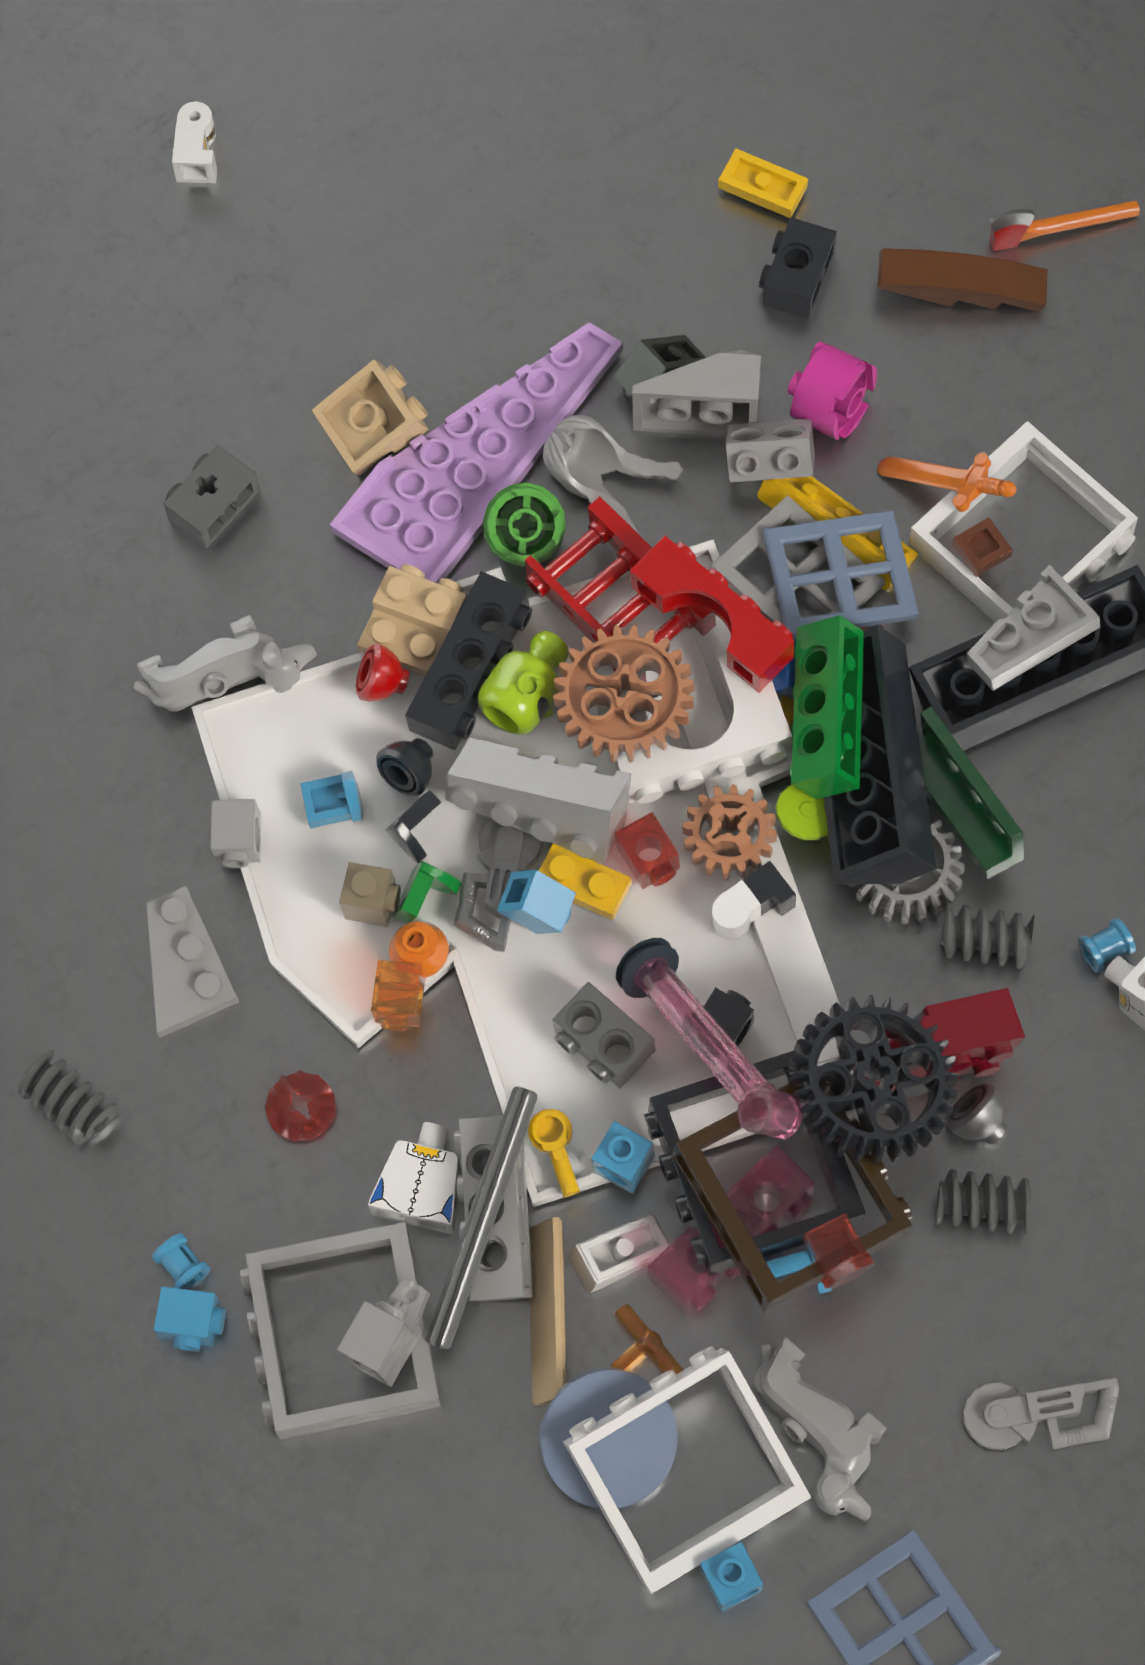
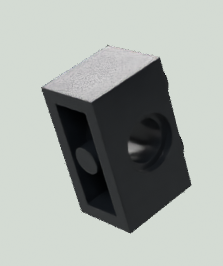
[759,217,837,319]

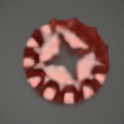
[264,1070,336,1141]

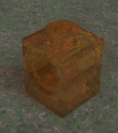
[371,960,426,1031]

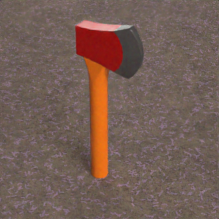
[989,200,1140,251]

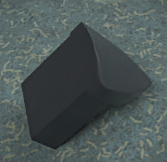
[385,790,441,864]

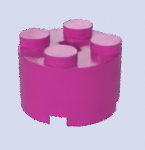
[787,341,877,440]

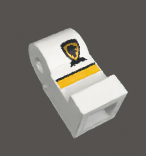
[172,101,217,184]

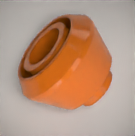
[389,921,449,979]

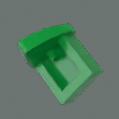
[392,861,461,924]

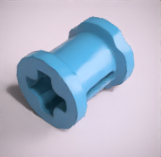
[1078,918,1136,973]
[151,1233,211,1290]

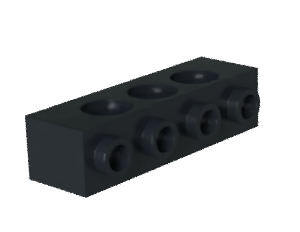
[405,571,532,750]

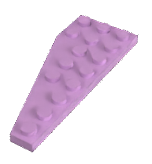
[329,322,623,583]

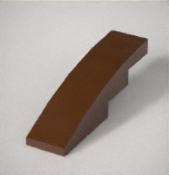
[877,248,1048,312]

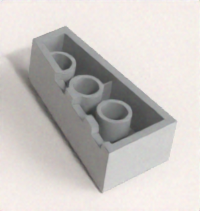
[446,737,632,863]

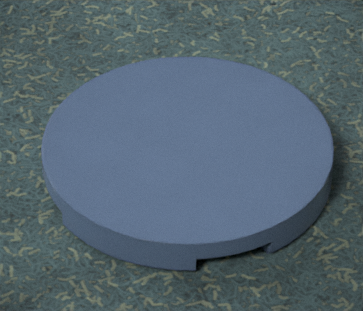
[539,1368,678,1509]

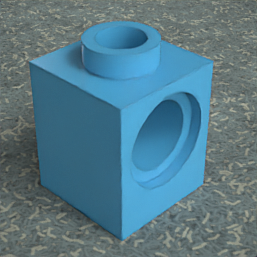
[591,1121,655,1194]
[699,1542,763,1613]

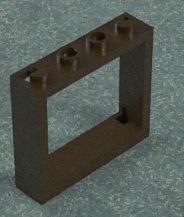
[672,1082,912,1313]

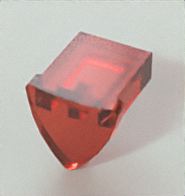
[803,1213,875,1289]

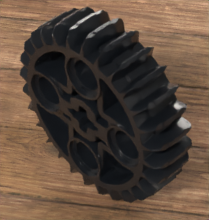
[788,995,959,1165]

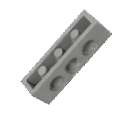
[454,1115,534,1302]

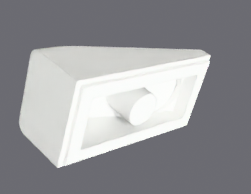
[569,1212,673,1294]

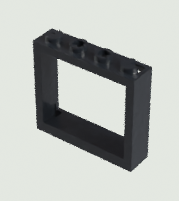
[644,1050,866,1276]

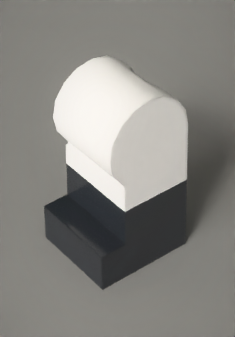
[712,861,796,939]

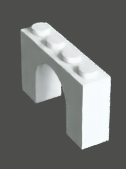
[596,655,792,804]

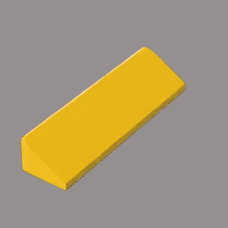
[757,476,918,591]

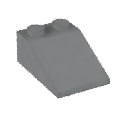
[632,350,761,436]

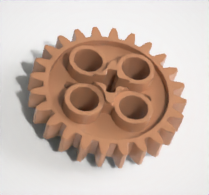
[553,625,695,763]

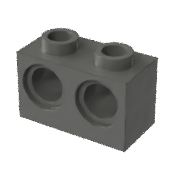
[552,981,656,1089]

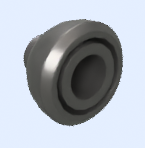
[946,1084,1007,1144]

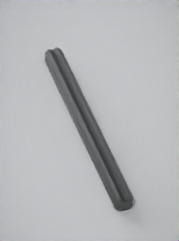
[426,1086,538,1349]

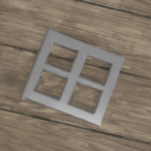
[710,495,885,625]

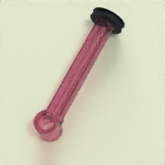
[615,938,802,1139]

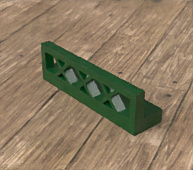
[918,707,1025,879]

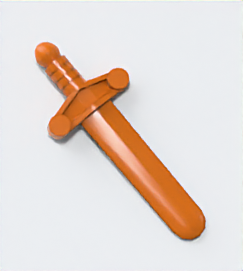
[877,452,1017,512]

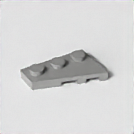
[967,564,1100,690]
[147,886,239,1038]

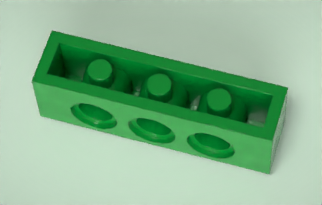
[790,615,864,799]

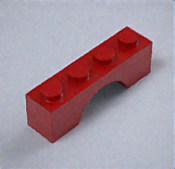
[630,535,794,693]

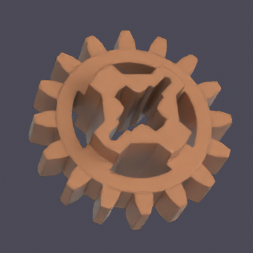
[682,784,777,880]

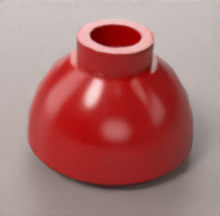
[355,643,410,702]

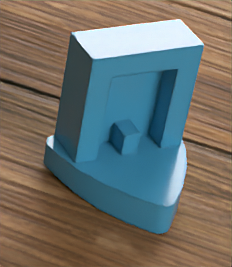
[300,770,363,829]
[764,1241,832,1294]

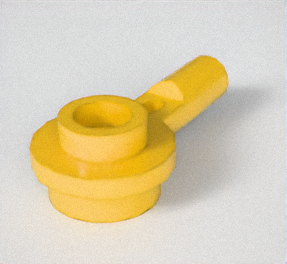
[528,1109,580,1198]

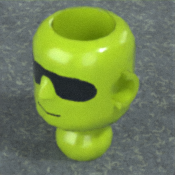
[477,631,569,735]

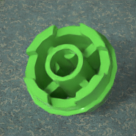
[483,483,566,566]

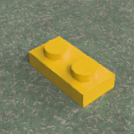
[718,148,808,218]
[539,843,632,921]

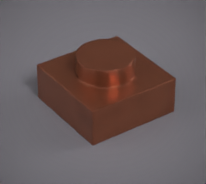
[952,517,1013,577]

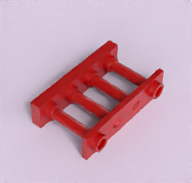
[524,496,716,682]

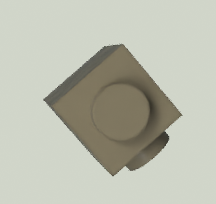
[339,862,401,927]

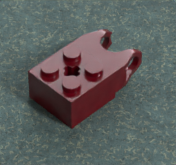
[852,988,1025,1090]

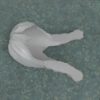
[543,415,683,532]

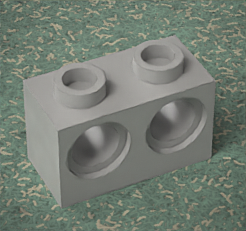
[726,419,815,482]

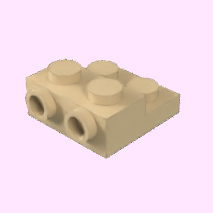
[311,359,429,476]
[357,564,467,676]

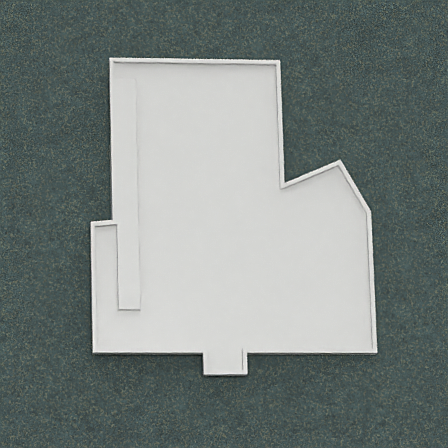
[191,540,853,1207]

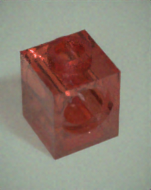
[615,812,680,890]

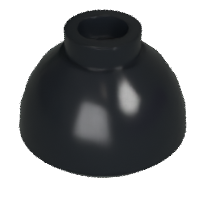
[376,738,433,796]

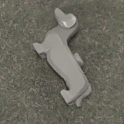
[133,615,317,712]
[752,1337,887,1522]

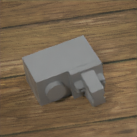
[337,1278,430,1387]

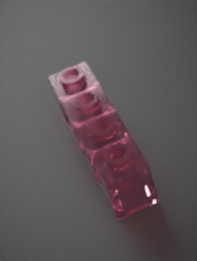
[647,1145,815,1315]

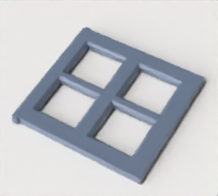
[762,510,919,639]
[807,1530,1001,1665]

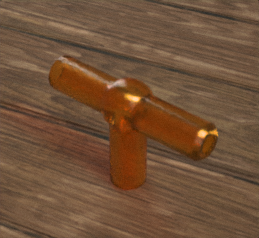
[611,1304,684,1374]

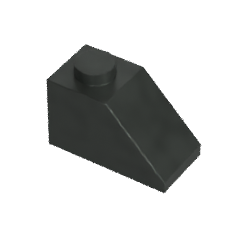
[613,335,706,401]

